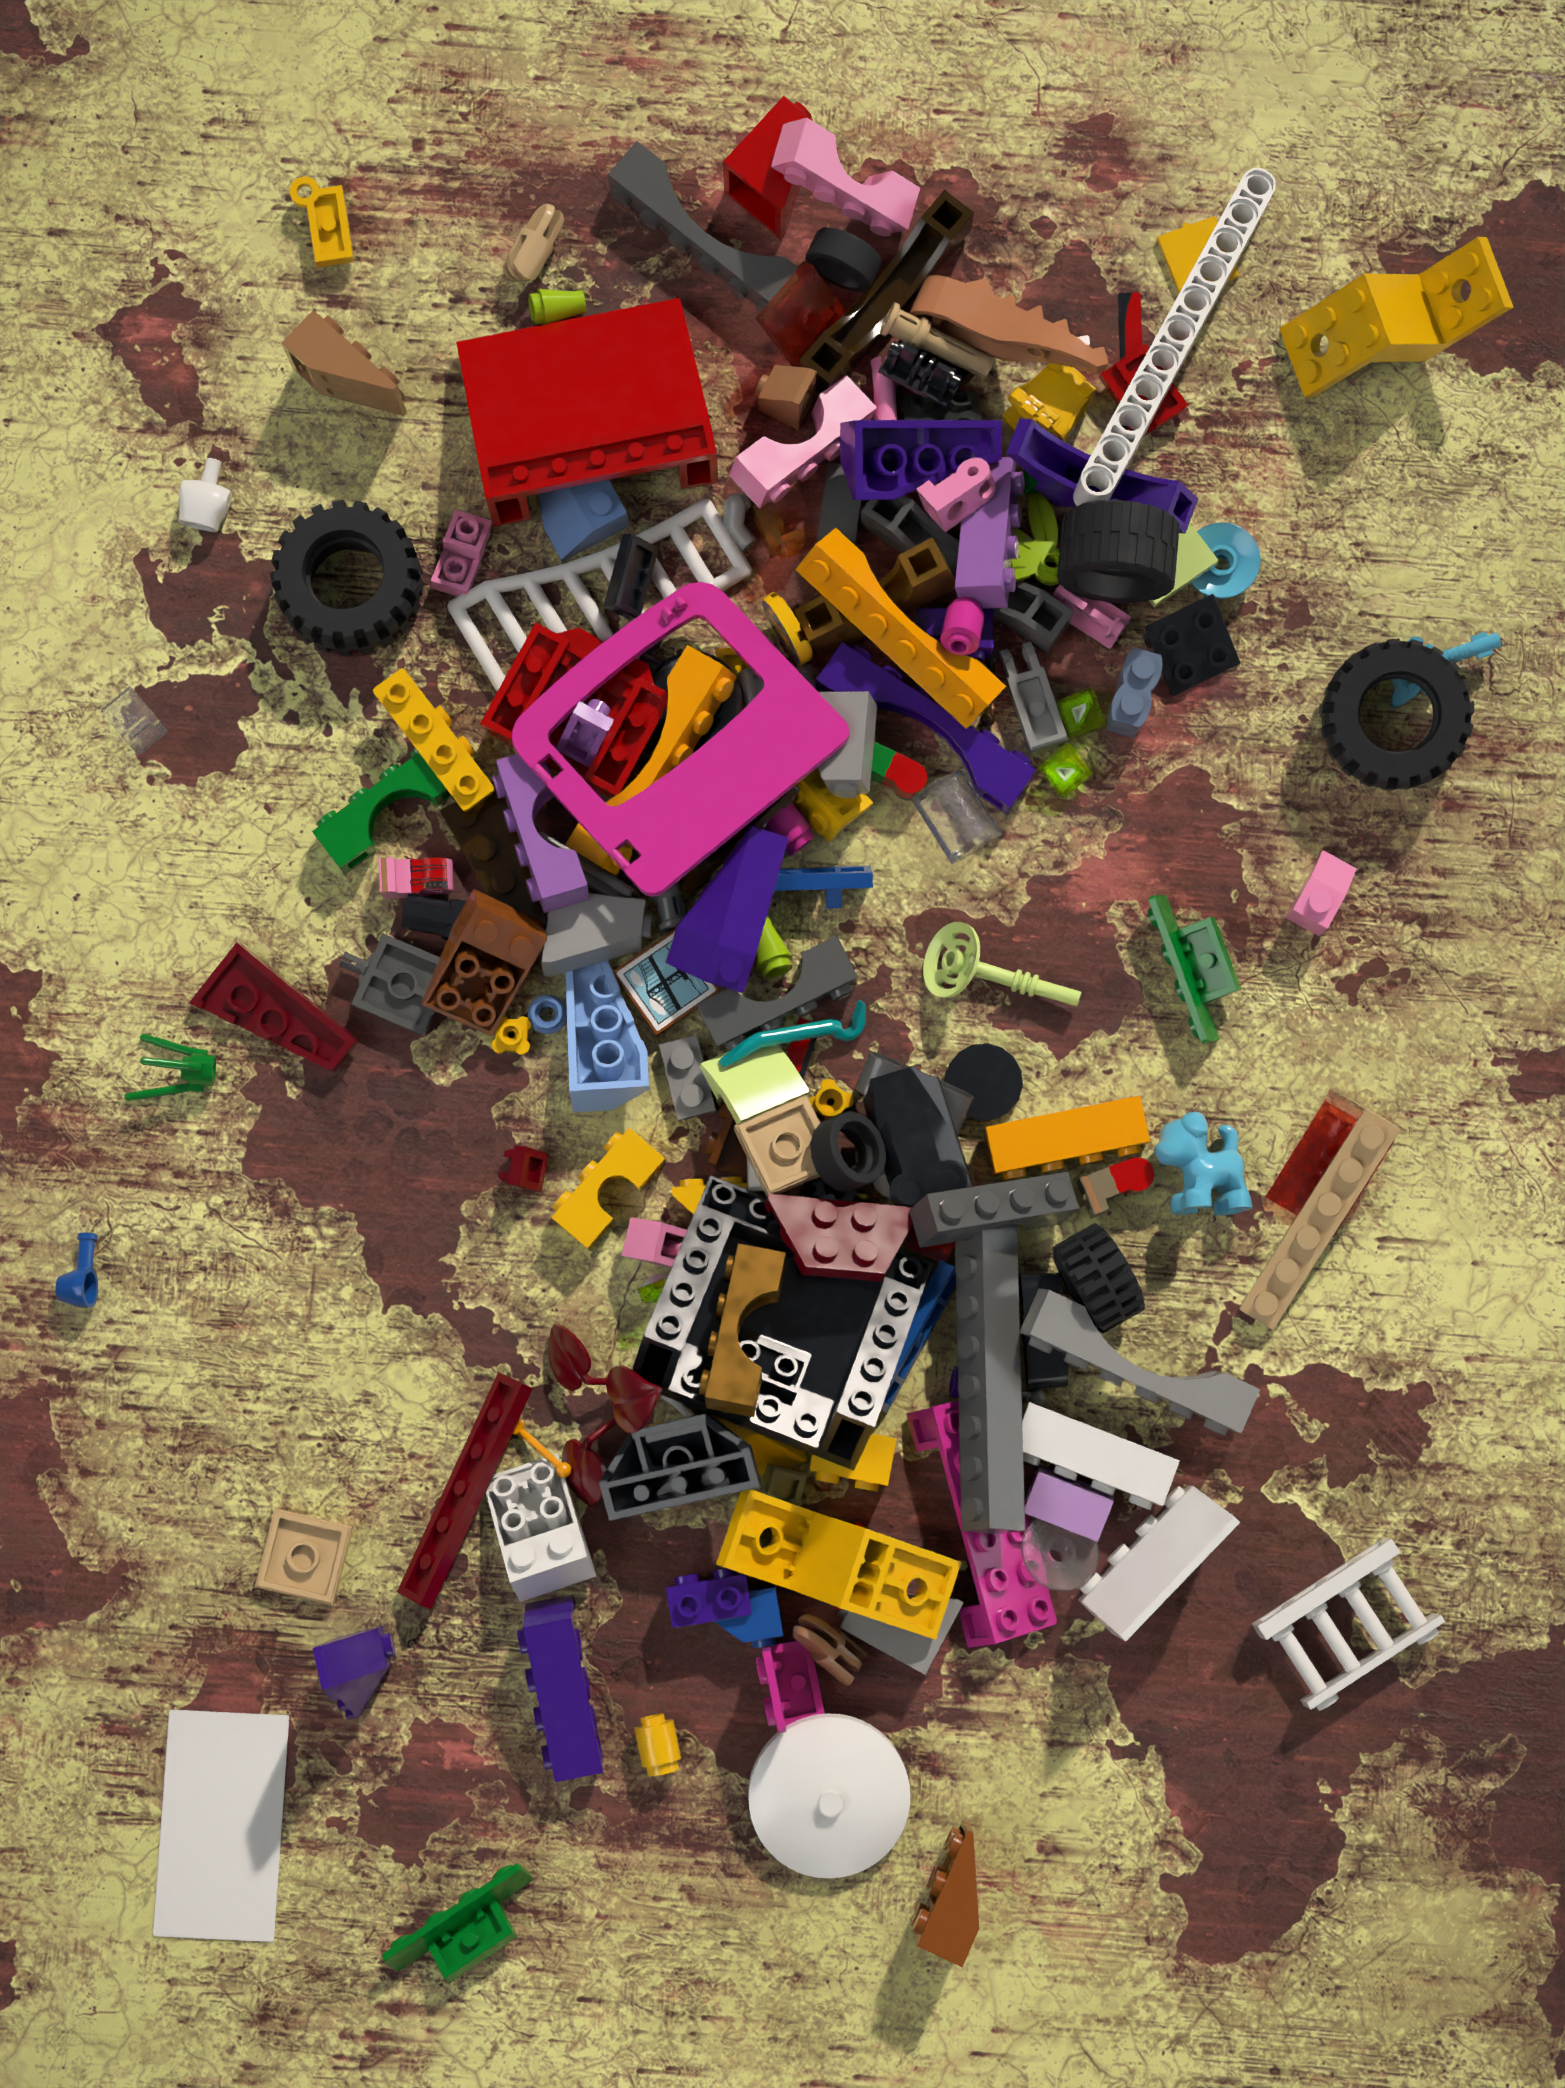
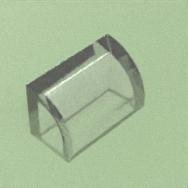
[911,770,1002,864]

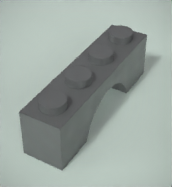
[696,935,858,1052]
[909,1172,1079,1248]

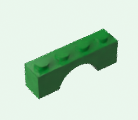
[312,748,451,875]

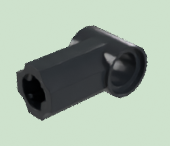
[401,894,466,940]

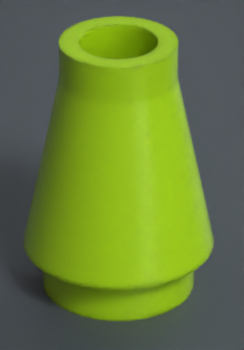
[528,289,586,325]
[755,918,793,979]

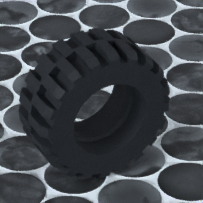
[270,500,424,656]
[1319,638,1475,791]

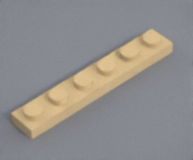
[1239,1107,1400,1330]

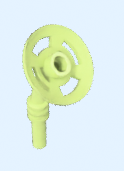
[923,921,1082,1007]

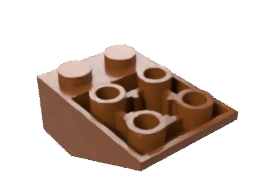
[421,889,547,1036]
[910,1820,979,1967]

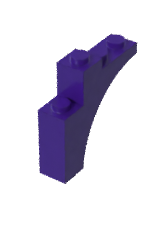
[1006,418,1199,534]

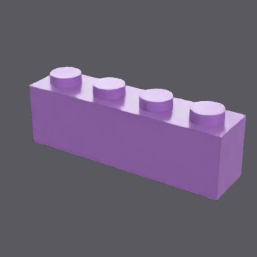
[955,457,1025,609]

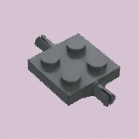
[339,933,440,1037]

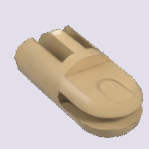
[503,204,564,282]

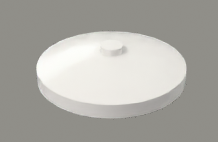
[748,1713,910,1878]

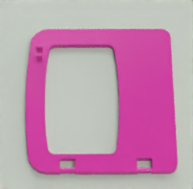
[512,582,850,897]

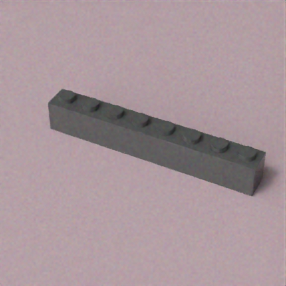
[955,1224,1025,1534]

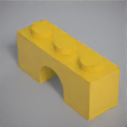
[551,1128,666,1251]

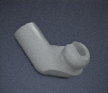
[722,493,757,552]

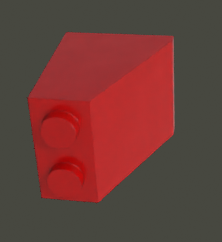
[723,96,813,240]

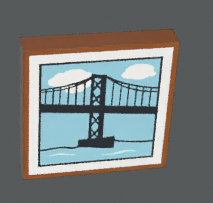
[613,928,721,1037]

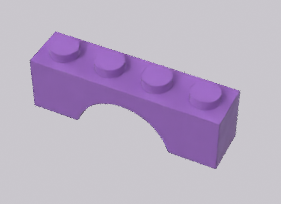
[491,754,589,913]

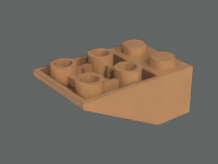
[281,310,407,416]

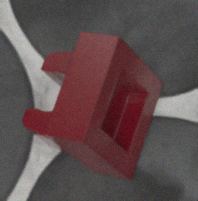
[499,1145,549,1192]

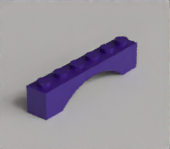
[816,642,1036,815]

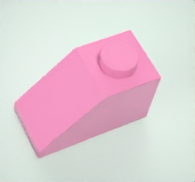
[1285,850,1357,936]
[621,1217,687,1269]

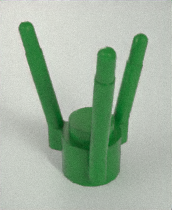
[124,1034,216,1101]

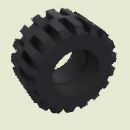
[1052,1223,1145,1333]

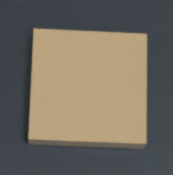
[734,1095,820,1196]
[255,1508,354,1605]

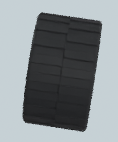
[1057,500,1180,603]

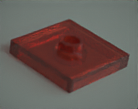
[755,262,847,367]

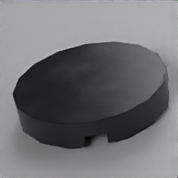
[944,1043,1023,1122]

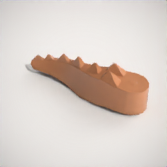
[909,275,1108,374]

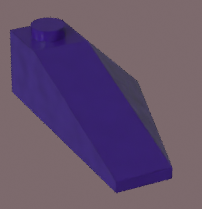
[840,420,1002,500]
[665,825,789,993]
[313,1626,396,1720]

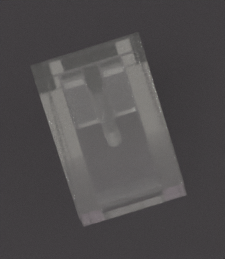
[100,686,169,755]

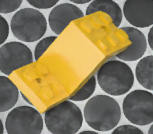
[1279,237,1514,398]
[716,1489,961,1640]

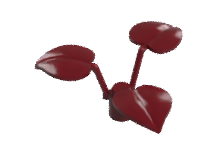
[548,1323,662,1507]

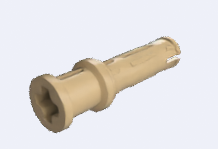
[879,302,995,380]

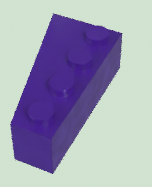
[517,1594,603,1782]

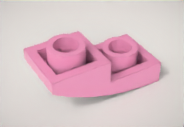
[431,510,492,596]

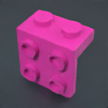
[756,1640,825,1734]

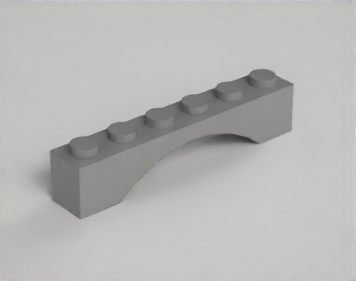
[1020,1289,1260,1436]

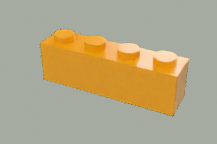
[983,1095,1150,1181]

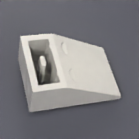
[486,1453,596,1602]

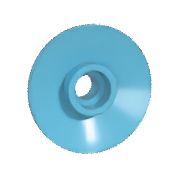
[1191,522,1261,599]

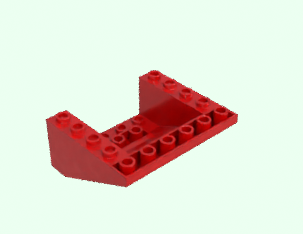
[456,298,718,527]

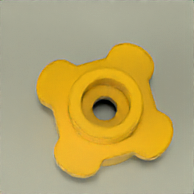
[491,1015,532,1055]
[808,1079,854,1121]

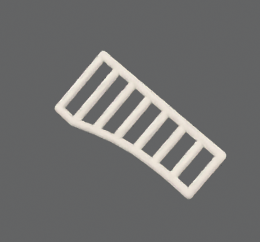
[447,499,752,691]

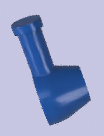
[55,1233,98,1308]

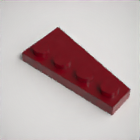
[189,942,359,1071]

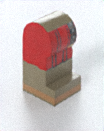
[1076,1157,1155,1218]

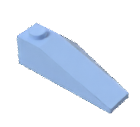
[565,960,649,1113]

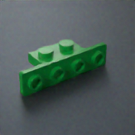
[1148,895,1242,1044]
[381,1863,533,1983]

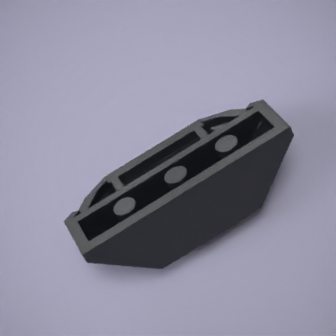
[599,1412,762,1521]

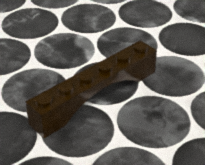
[800,189,974,393]

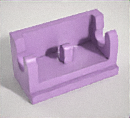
[1024,1464,1114,1542]

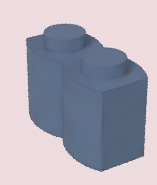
[1106,647,1163,738]

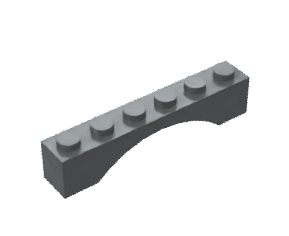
[608,141,813,327]
[860,495,1074,654]

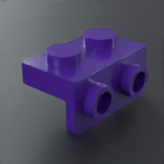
[666,1568,752,1628]

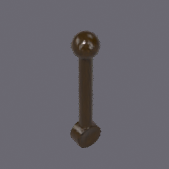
[980,649,999,727]

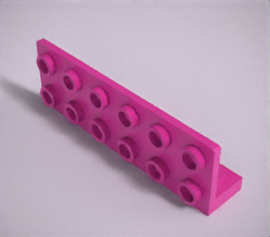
[906,1400,1057,1648]

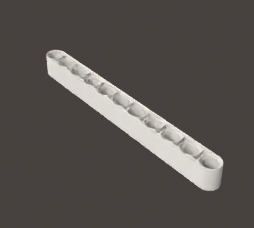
[1073,168,1276,506]

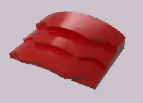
[480,622,668,798]

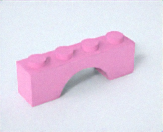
[771,118,920,236]
[729,375,877,509]

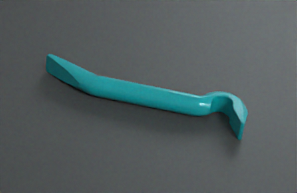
[718,1000,866,1067]

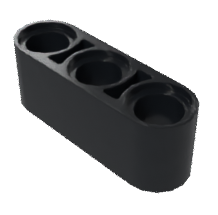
[1019,1272,1068,1389]

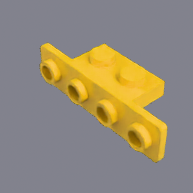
[373,668,495,812]

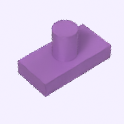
[556,699,614,768]

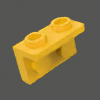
[792,767,873,842]

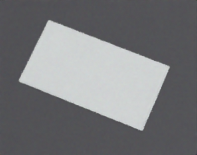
[153,1710,289,1942]

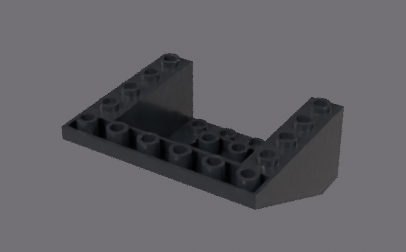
[632,1175,933,1471]

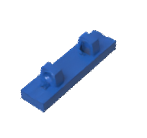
[716,865,873,909]
[881,1260,956,1413]

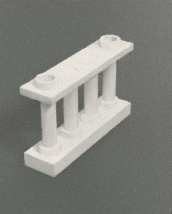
[1252,1538,1445,1711]

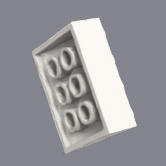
[1078,1485,1240,1641]

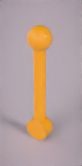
[512,1420,571,1478]

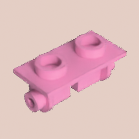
[1052,584,1132,649]

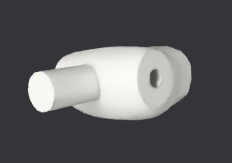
[178,458,232,532]

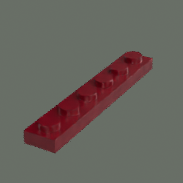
[397,1372,533,1609]

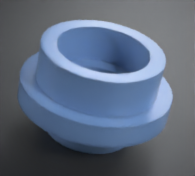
[528,995,567,1034]

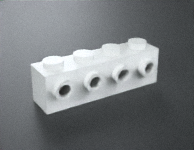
[1022,1402,1180,1510]

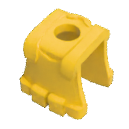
[1002,363,1097,442]

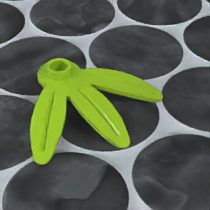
[1011,493,1059,586]

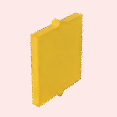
[1157,216,1239,293]

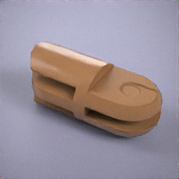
[793,1614,868,1686]

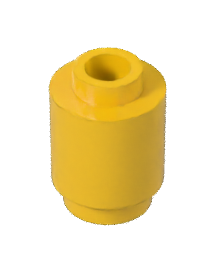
[634,1713,681,1777]

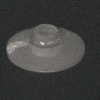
[1021,1518,1099,1591]

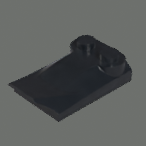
[862,1065,974,1207]

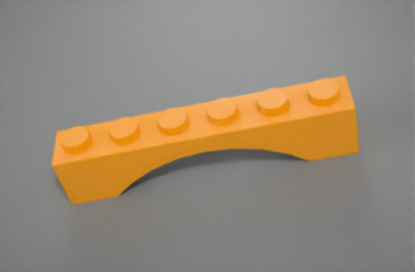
[795,528,1006,729]
[565,645,737,876]

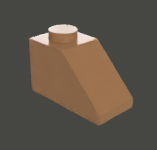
[754,365,817,430]

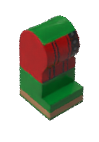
[871,741,927,801]

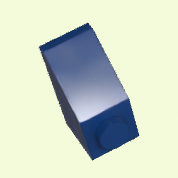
[714,1586,783,1648]

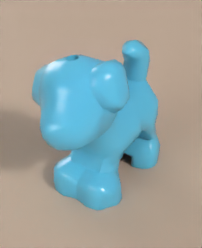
[1154,1112,1253,1216]

